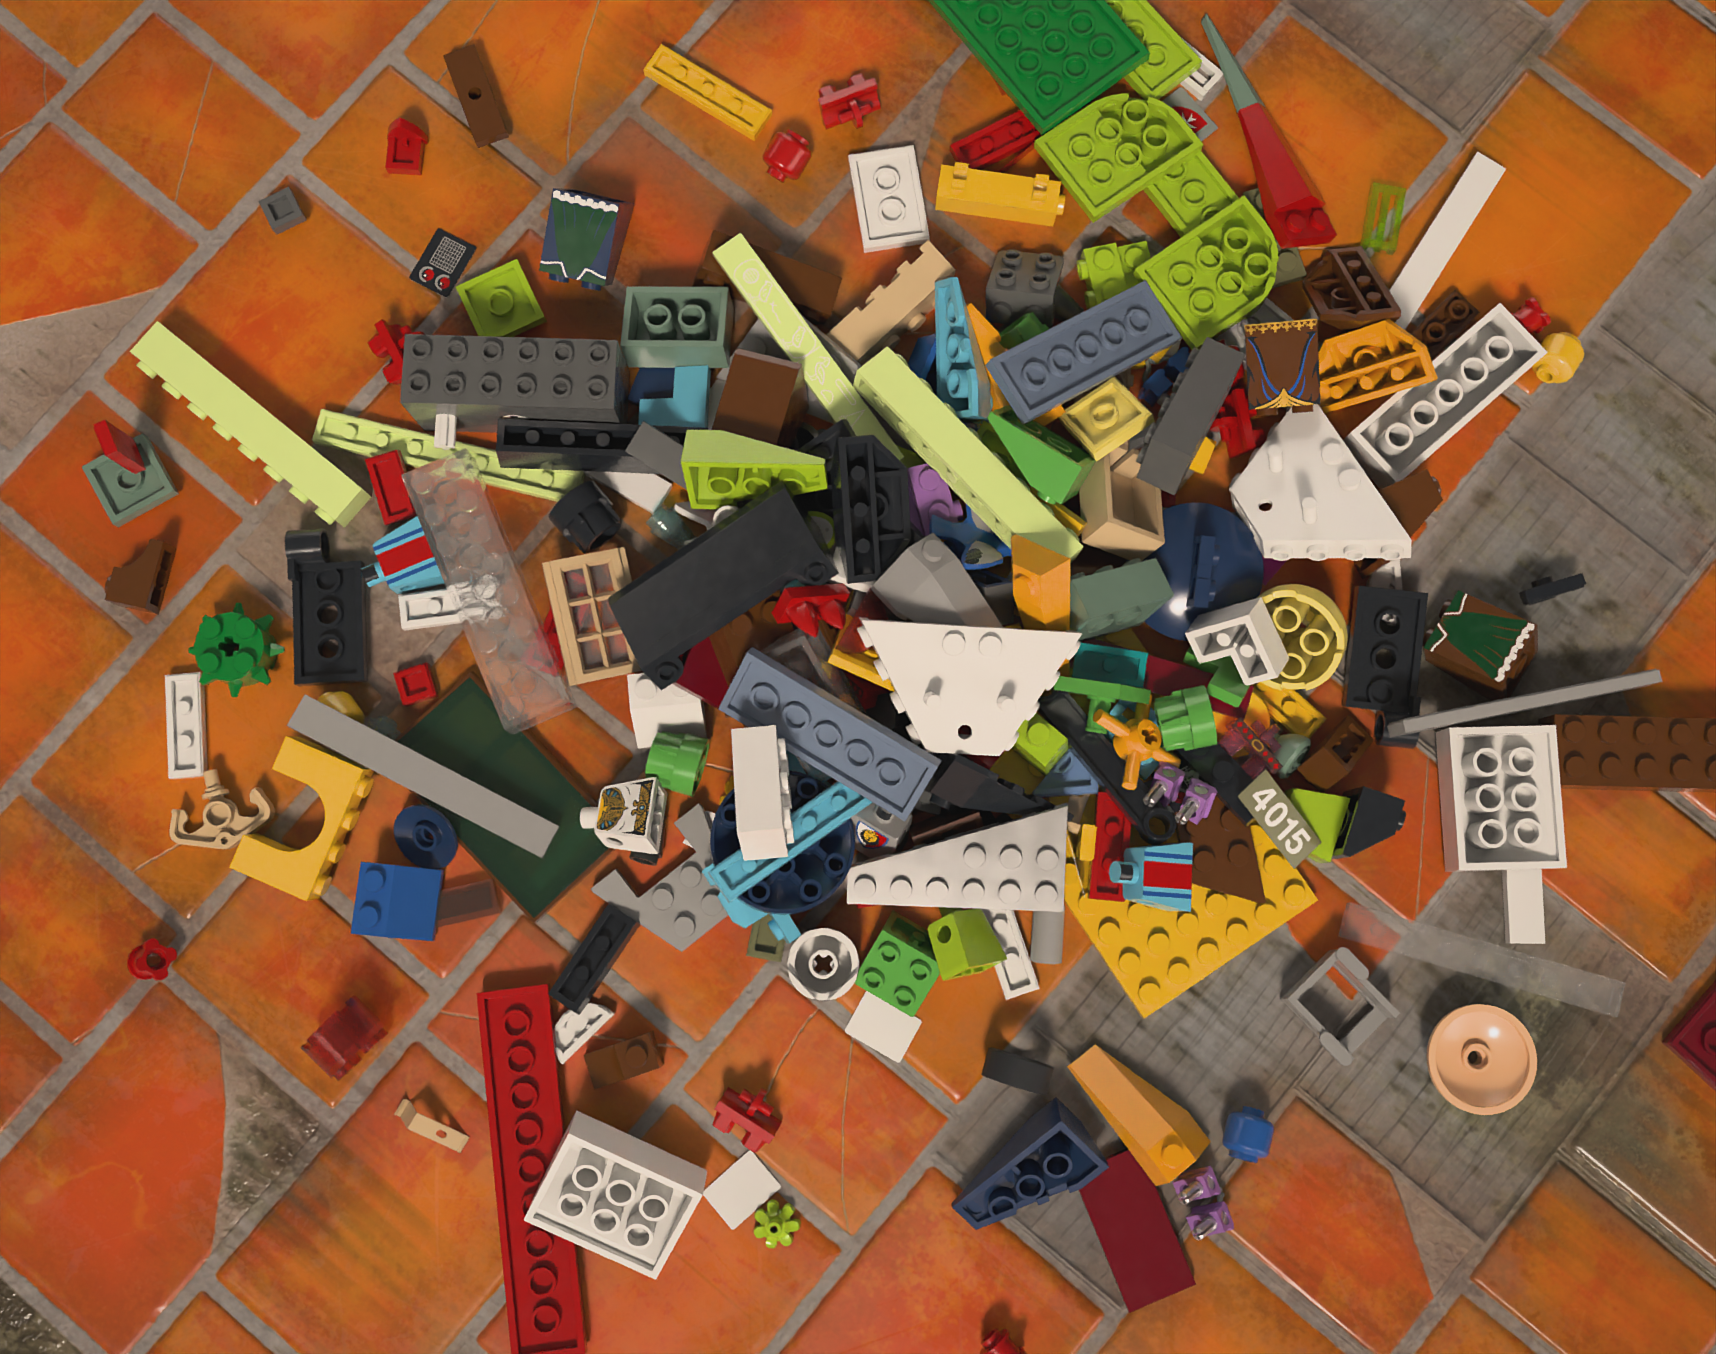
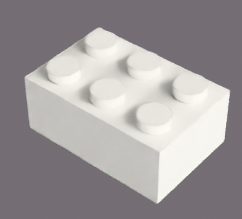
[731,725,794,861]

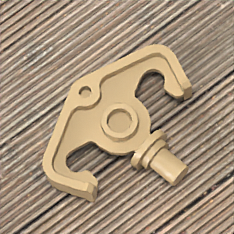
[169,769,275,849]

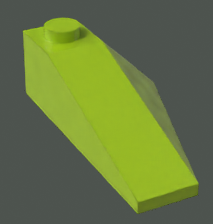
[681,429,828,509]

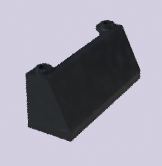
[608,480,839,691]

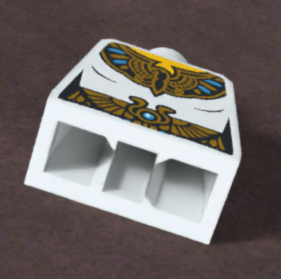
[580,777,668,854]

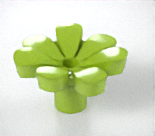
[753,1200,801,1248]

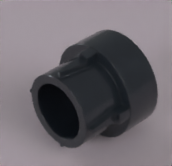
[549,481,621,554]

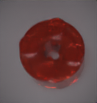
[300,995,388,1081]

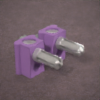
[1143,761,1217,825]
[1172,1166,1234,1241]

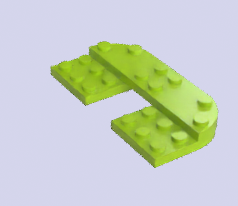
[1034,93,1279,350]

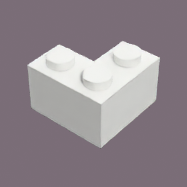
[1185,597,1290,686]

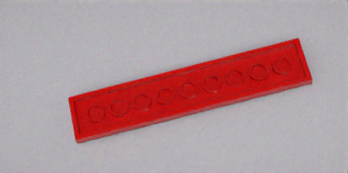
[476,983,587,1354]

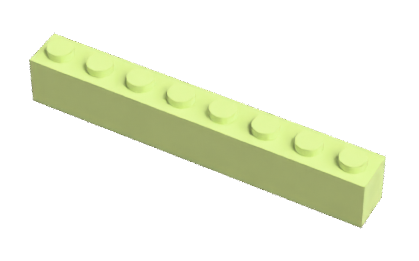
[130,321,371,528]
[853,346,1084,564]

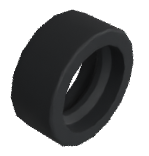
[981,1047,1054,1095]

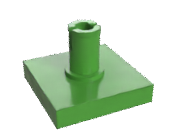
[1054,676,1151,734]

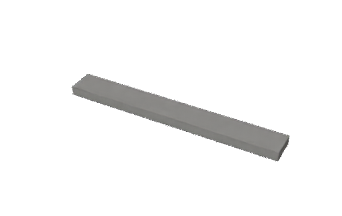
[1387,669,1663,738]
[287,694,559,858]

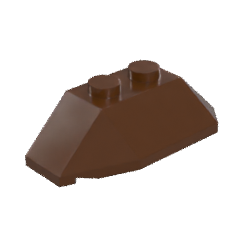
[1302,246,1401,332]

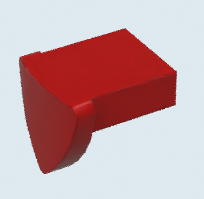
[385,118,428,175]

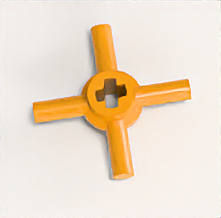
[1093,694,1181,790]

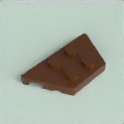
[1172,796,1266,904]

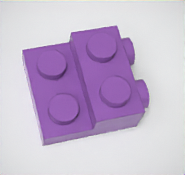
[907,463,963,537]

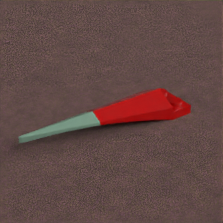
[1201,14,1337,249]

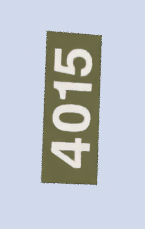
[1238,769,1322,869]

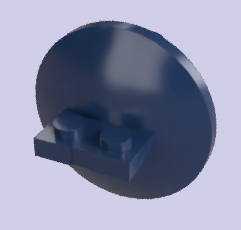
[1125,502,1264,641]
[710,770,855,915]

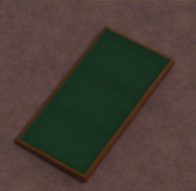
[394,671,615,924]

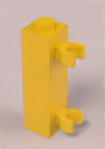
[935,162,1065,227]

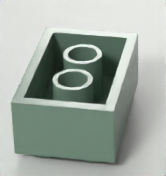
[620,286,734,368]
[1070,558,1174,642]

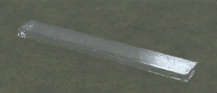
[1338,902,1626,1017]

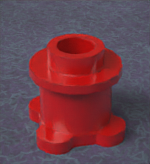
[1510,297,1551,334]
[127,938,177,981]
[980,1328,1027,1354]

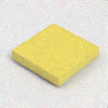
[1058,376,1155,462]

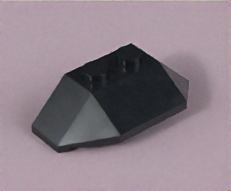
[830,435,911,584]

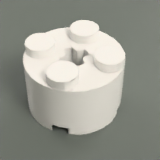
[787,928,859,1001]

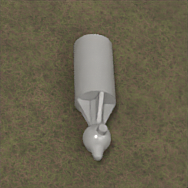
[1030,905,1065,964]

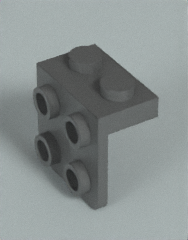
[986,249,1064,329]

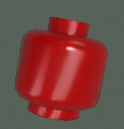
[762,129,812,183]

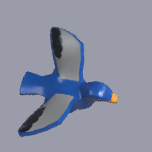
[929,503,1011,570]

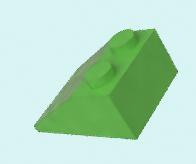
[987,405,1096,504]

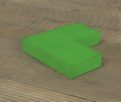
[1183,646,1252,707]

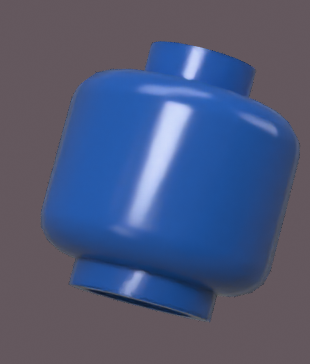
[1222,1106,1274,1163]

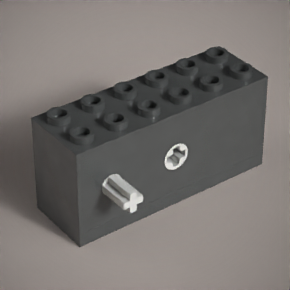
[400,334,630,450]

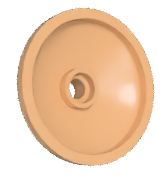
[1426,1004,1537,1115]

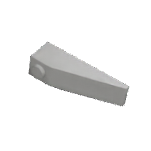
[871,533,1003,628]

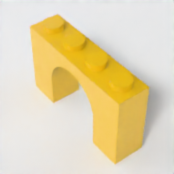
[229,736,374,901]

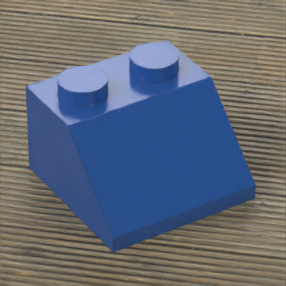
[351,862,444,941]

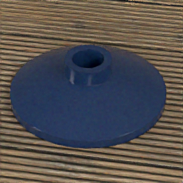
[394,804,458,870]

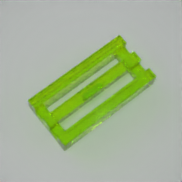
[1360,182,1406,255]

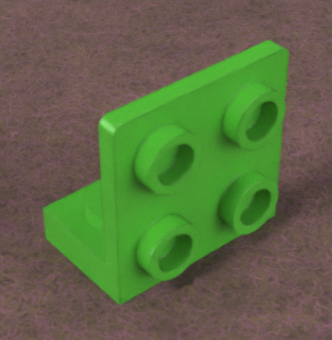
[854,910,940,1017]

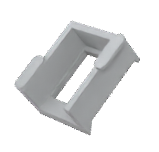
[1280,947,1400,1066]

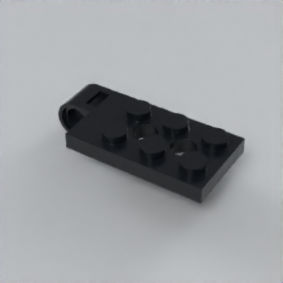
[285,528,368,686]
[1342,586,1428,749]

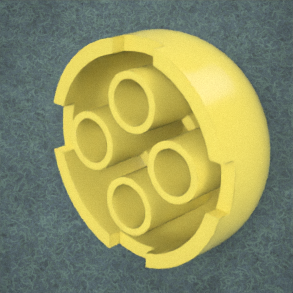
[1257,584,1348,691]

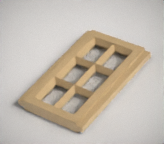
[542,547,642,686]

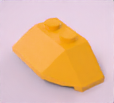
[1318,319,1438,413]

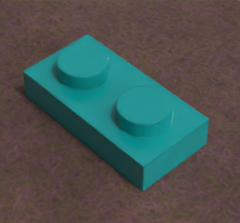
[1071,643,1148,688]

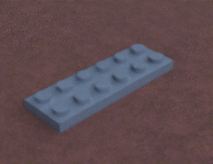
[985,280,1182,425]
[718,647,942,821]

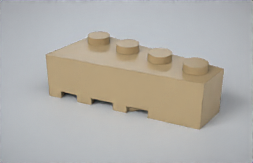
[826,240,955,366]

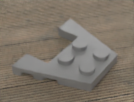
[591,803,728,952]

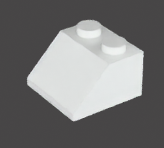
[627,673,707,749]

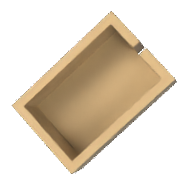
[1079,444,1165,561]

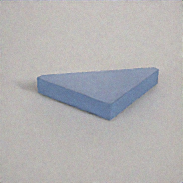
[1032,749,1099,798]

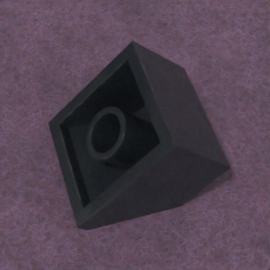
[1331,786,1406,860]

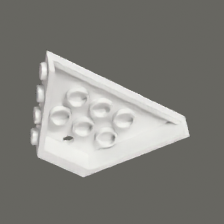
[1229,404,1412,561]
[857,617,1082,756]

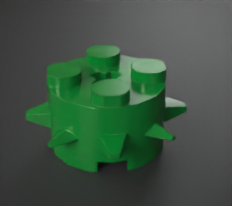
[188,603,285,697]

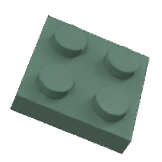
[82,433,179,527]

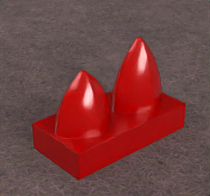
[771,583,850,638]

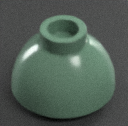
[1264,732,1311,779]

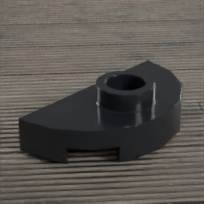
[1519,573,1586,606]

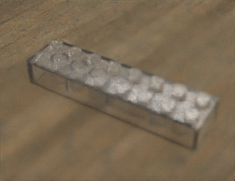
[401,448,578,735]

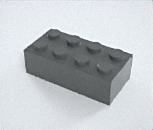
[1136,337,1245,496]

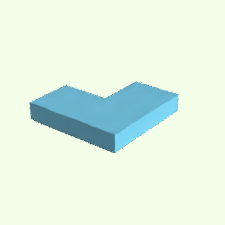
[638,365,711,428]

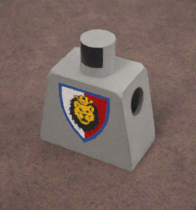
[851,803,913,858]

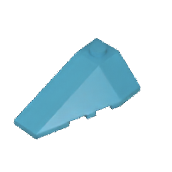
[935,277,993,422]

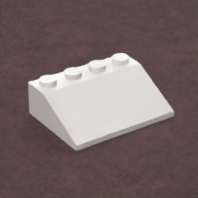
[1436,725,1567,872]
[524,1111,707,1280]

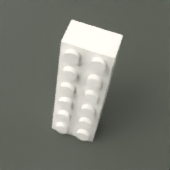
[1343,303,1548,489]

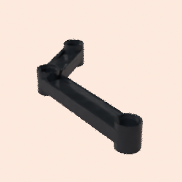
[1037,686,1176,845]

